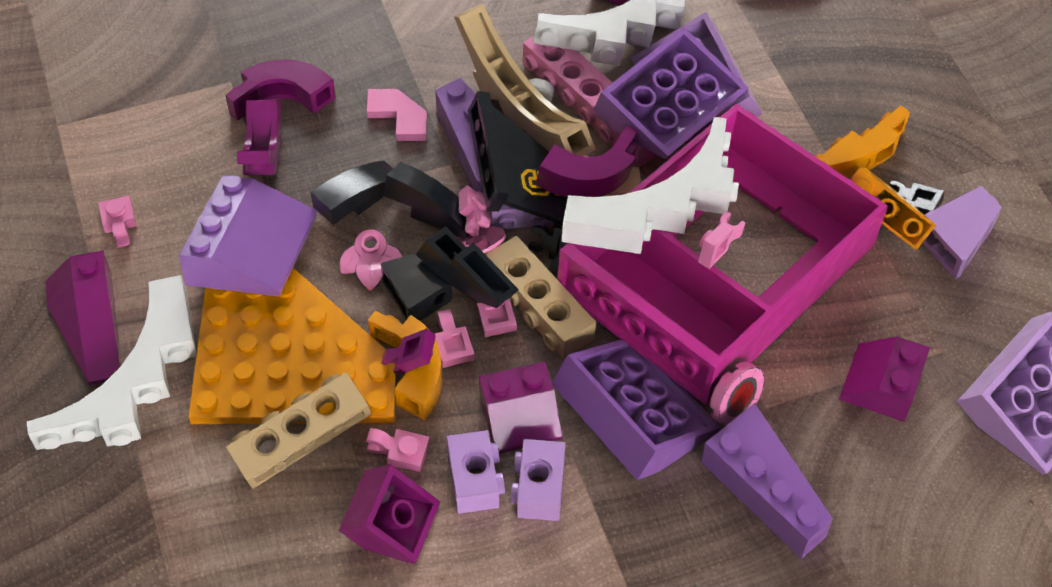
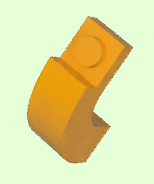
[368,310,443,421]

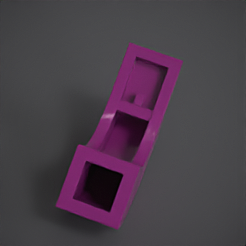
[225,59,336,121]
[237,100,281,175]
[535,125,638,198]

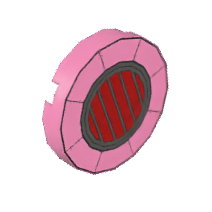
[710,361,765,426]

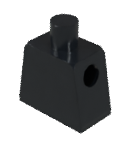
[381,253,452,321]

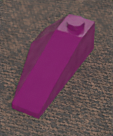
[45,250,121,386]

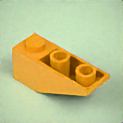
[851,167,937,250]

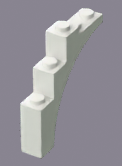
[533,0,685,66]
[561,117,739,254]
[27,275,197,450]

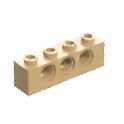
[485,235,596,359]
[226,372,371,489]

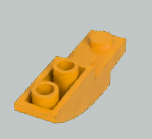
[815,105,910,179]

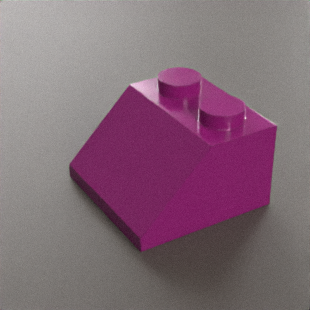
[839,336,930,422]
[479,362,562,454]
[338,464,440,564]

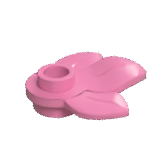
[340,229,402,291]

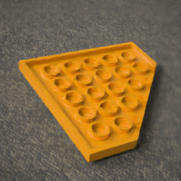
[188,268,397,424]

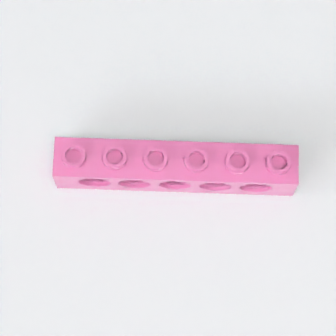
[522,36,658,167]

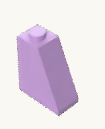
[923,186,1002,279]

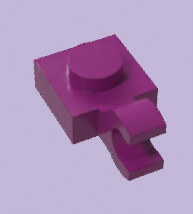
[381,328,436,374]

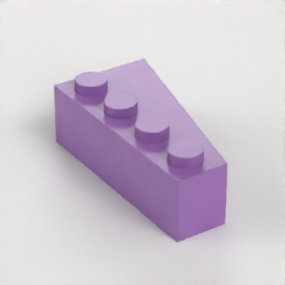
[435,77,483,193]
[701,403,833,559]

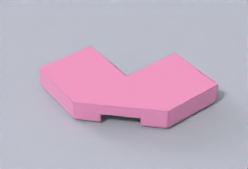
[367,89,427,141]

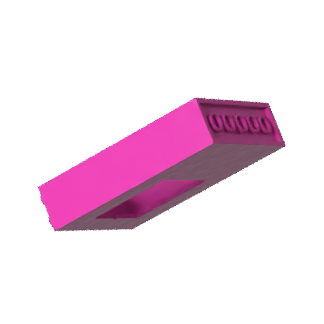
[557,104,888,405]

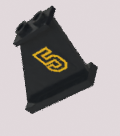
[468,91,604,225]

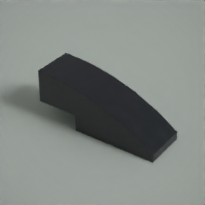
[310,160,394,225]
[384,162,470,238]
[415,226,519,308]

